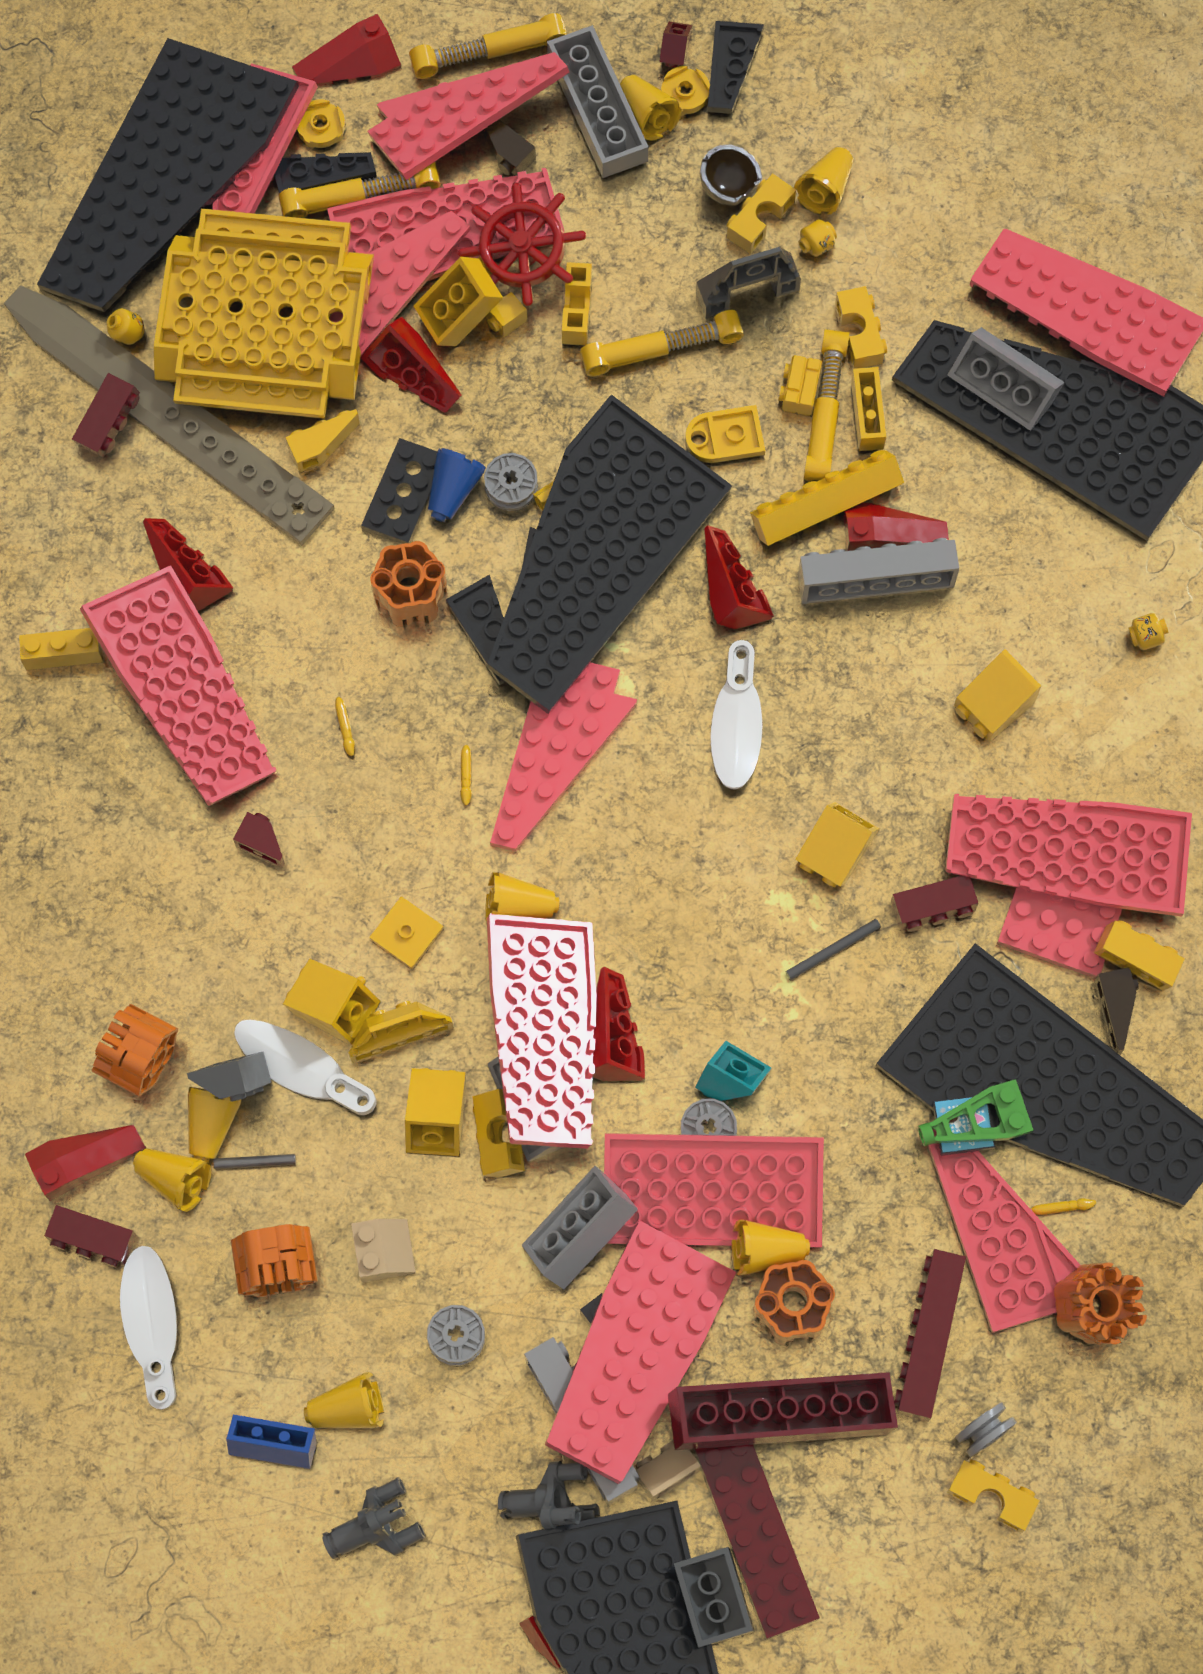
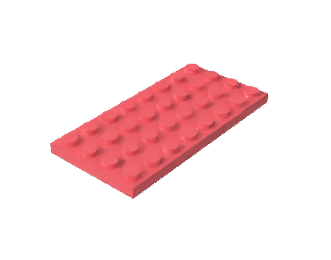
[604,1133,824,1247]

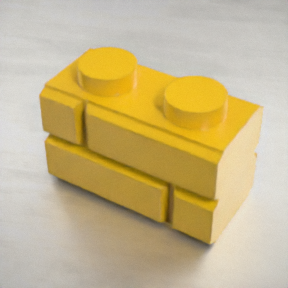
[778,355,822,416]

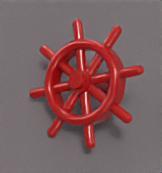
[458,183,586,306]

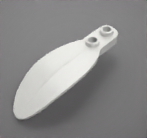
[711,640,762,789]
[234,1020,376,1115]
[120,1246,177,1409]

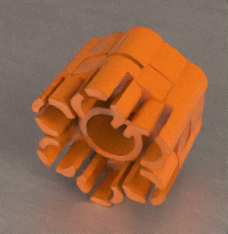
[370,541,448,627]
[92,1004,178,1097]
[230,1224,318,1297]
[753,1260,835,1345]
[1054,1263,1147,1344]

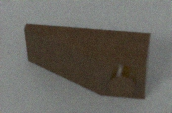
[482,120,536,176]
[1095,967,1139,1055]

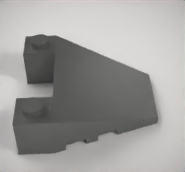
[696,247,801,319]

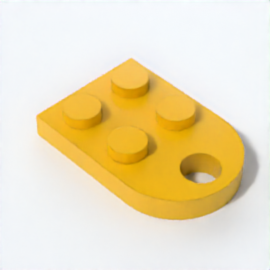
[685,405,765,463]

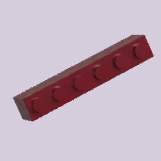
[894,1249,966,1422]

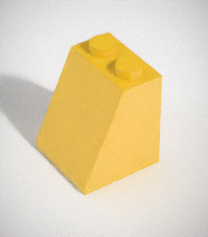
[954,649,1041,742]
[795,802,880,887]
[283,958,381,1046]
[405,1068,466,1156]

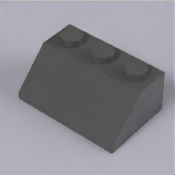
[187,1052,271,1102]
[674,1547,755,1648]

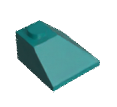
[695,1041,771,1101]

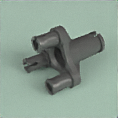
[498,1461,600,1529]
[322,1477,425,1559]

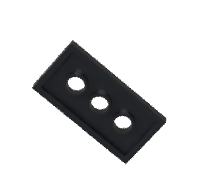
[361,438,438,544]

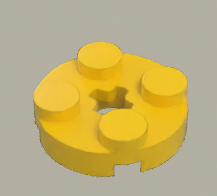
[661,66,710,116]
[297,99,345,148]

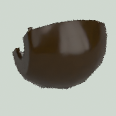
[699,145,762,206]

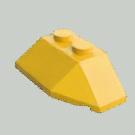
[348,1001,454,1064]

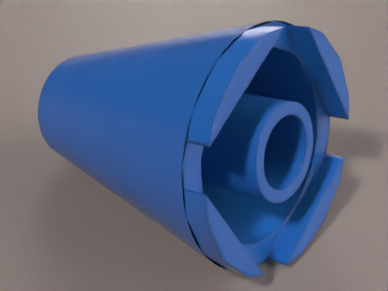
[428,448,486,522]

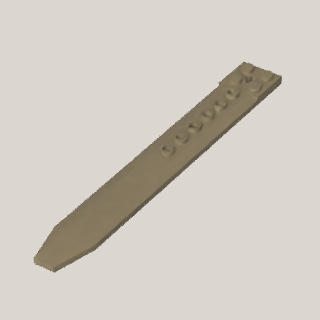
[4,285,335,546]

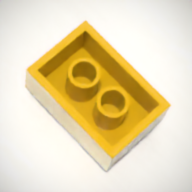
[413,257,503,346]

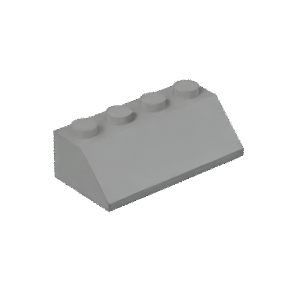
[948,327,1065,431]
[522,1166,638,1289]

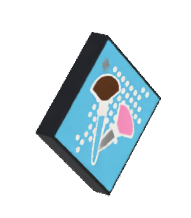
[932,1096,995,1156]

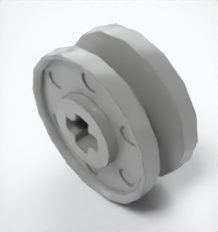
[484,453,538,511]
[681,1099,737,1135]
[427,1305,485,1366]
[955,1402,1017,1458]

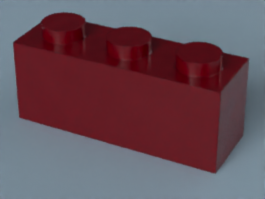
[72,373,140,458]
[891,876,978,932]
[44,1205,137,1268]

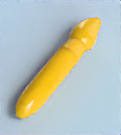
[335,697,355,756]
[460,745,472,806]
[1030,1198,1096,1215]

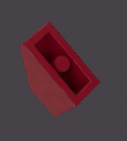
[659,21,693,68]
[233,812,285,868]

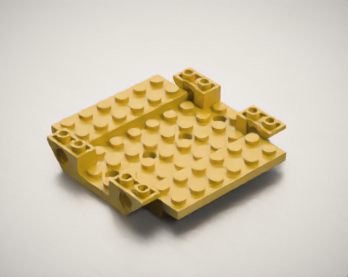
[154,208,374,419]

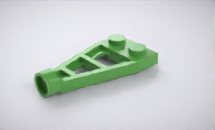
[918,1079,1034,1146]

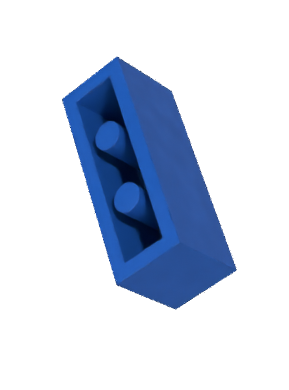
[226,1414,317,1469]

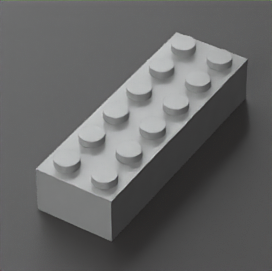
[547,25,649,178]
[798,538,959,604]
[524,1337,639,1507]

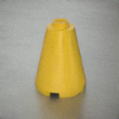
[620,75,682,141]
[794,147,853,215]
[485,872,559,921]
[188,1087,241,1163]
[133,1148,211,1212]
[732,1220,810,1275]
[304,1372,384,1428]

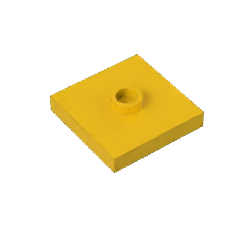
[369,896,444,970]

